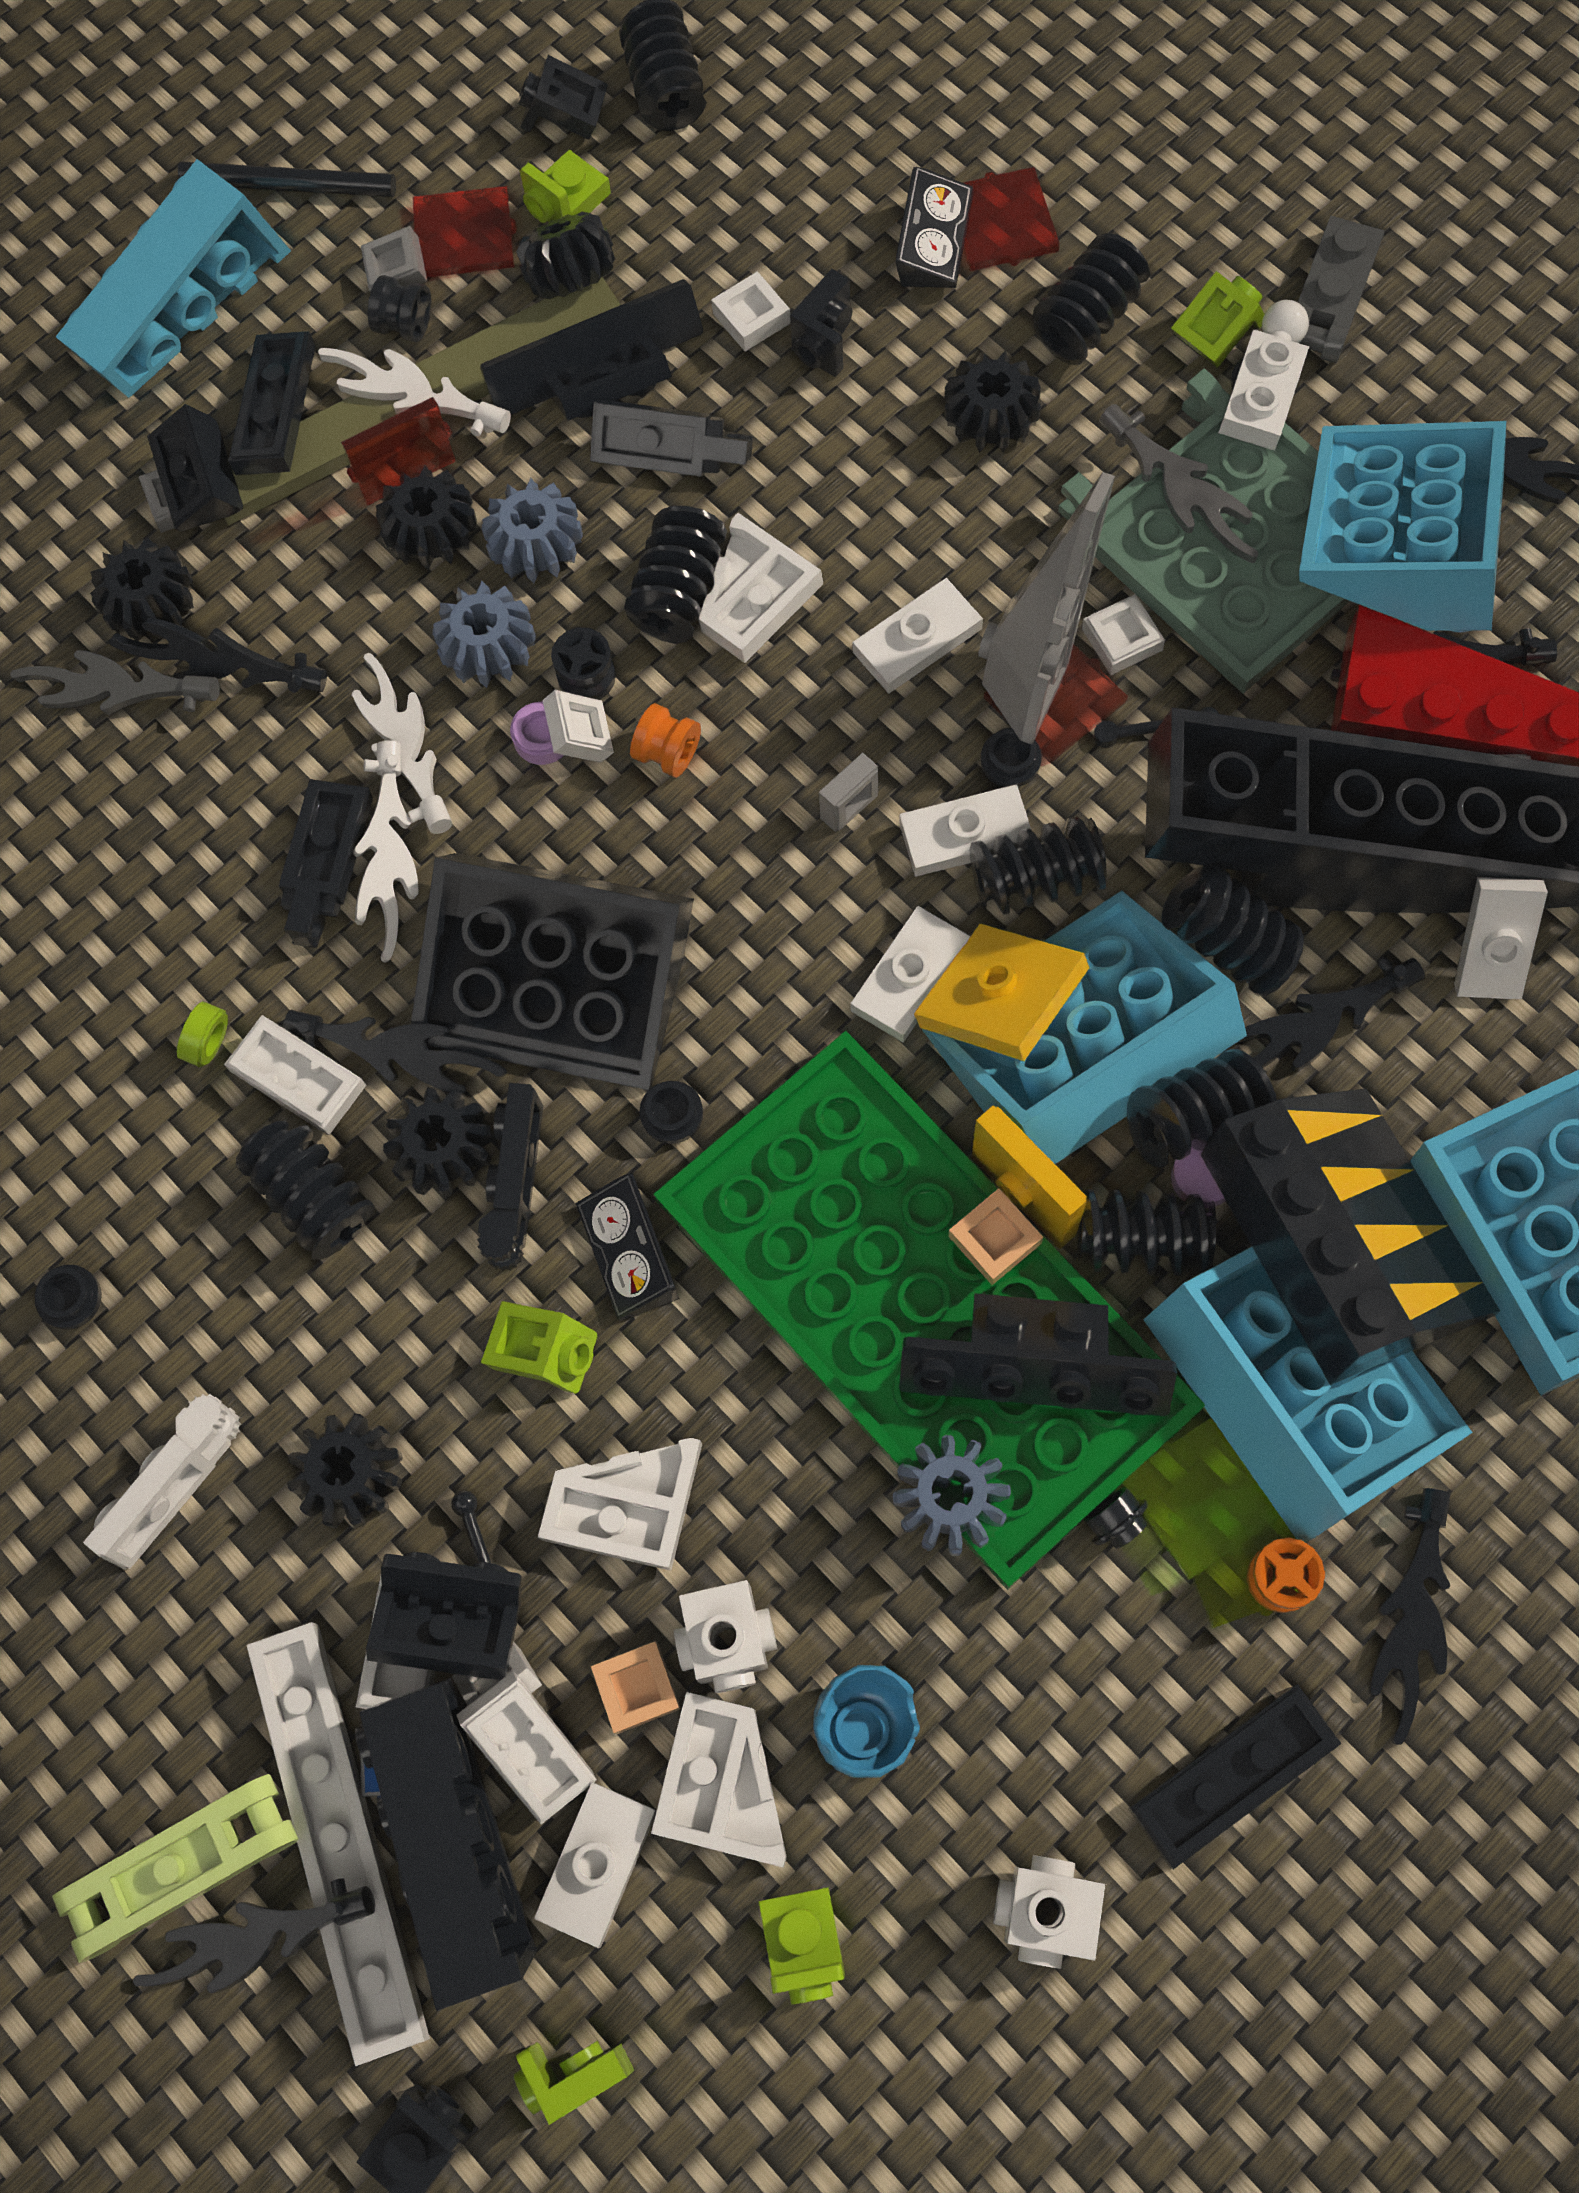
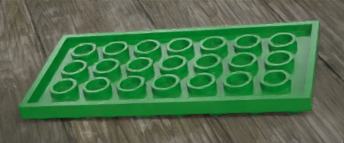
[653,1030,1205,1590]

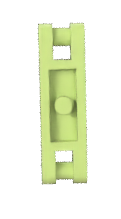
[52,1774,299,1963]

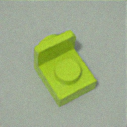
[520,150,611,223]
[1171,271,1264,368]
[481,1301,597,1394]
[759,1887,845,2004]
[514,2040,634,2125]

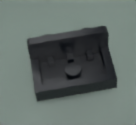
[366,1552,522,1681]

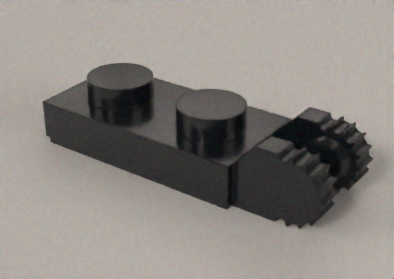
[477,1083,544,1272]

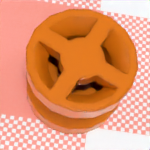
[630,703,701,778]
[1246,1537,1325,1613]

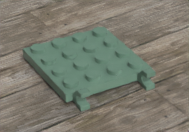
[1058,368,1350,694]

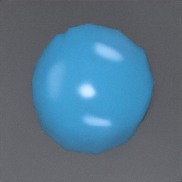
[813,1665,920,1778]

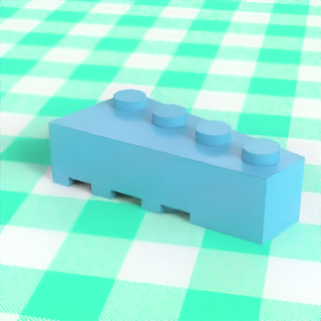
[56,159,291,398]

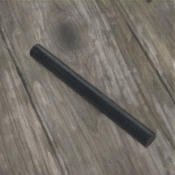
[178,161,396,197]

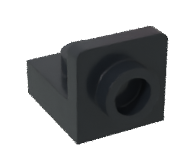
[517,55,608,140]
[790,269,853,377]
[356,2084,473,2193]

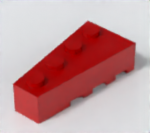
[1331,604,1579,767]

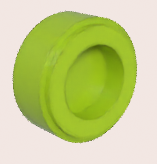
[177,1001,228,1067]

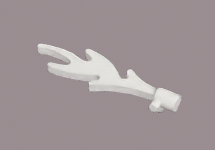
[318,348,511,436]
[352,653,452,834]
[353,740,418,963]

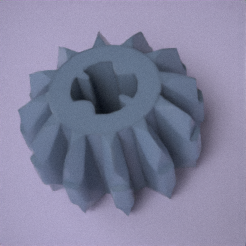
[482,478,583,583]
[433,581,536,688]
[893,1435,1011,1556]

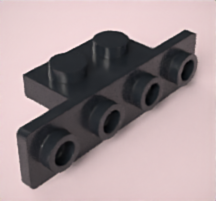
[480,279,703,421]
[899,1293,1177,1416]

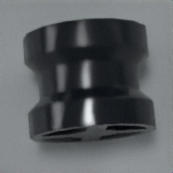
[367,275,432,343]
[551,627,616,700]

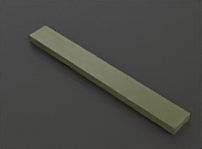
[224,277,621,526]

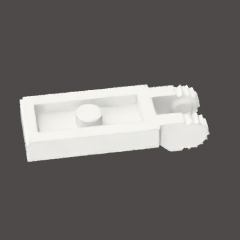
[83,1394,241,1570]

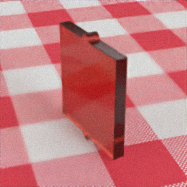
[963,167,1060,271]
[412,186,517,277]
[341,397,456,506]
[984,644,1128,764]

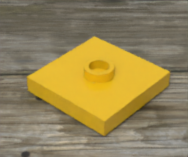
[914,924,1090,1061]
[971,1105,1087,1249]

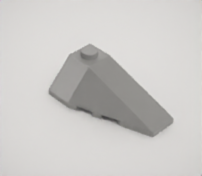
[978,472,1115,744]

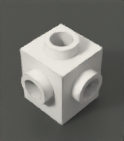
[674,1580,777,1693]
[993,1855,1105,1969]

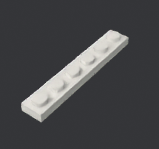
[247,1622,430,2066]

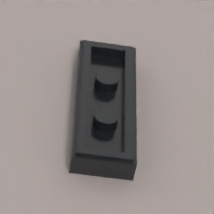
[228,331,315,475]
[1128,1684,1342,1870]

